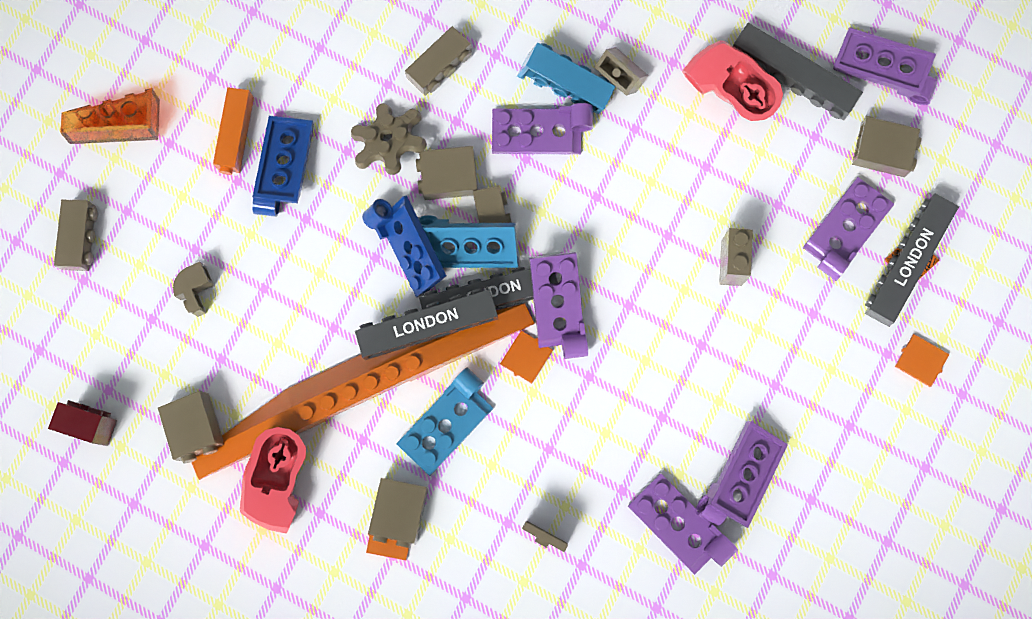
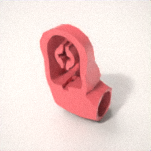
[682,40,783,121]
[240,427,306,534]

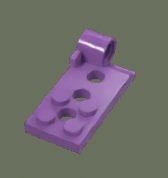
[833,27,937,105]
[492,103,593,155]
[803,177,894,281]
[529,252,588,359]
[696,421,788,528]
[627,473,738,575]

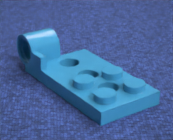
[418,215,519,268]
[396,367,494,476]

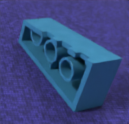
[516,42,616,114]

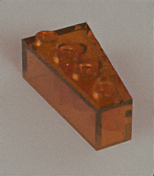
[60,88,160,144]

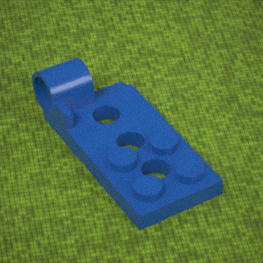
[252,116,314,217]
[362,195,447,297]

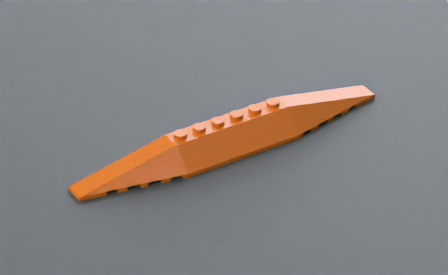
[191,303,535,480]

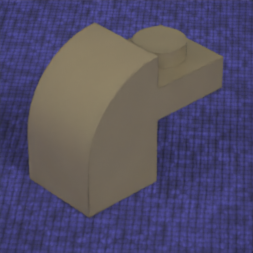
[173,261,214,317]

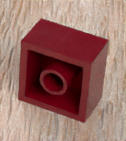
[48,400,117,446]

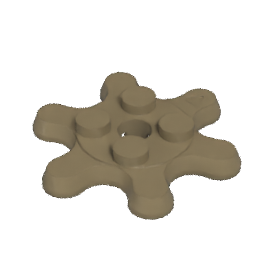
[351,103,427,175]

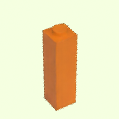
[213,87,254,175]

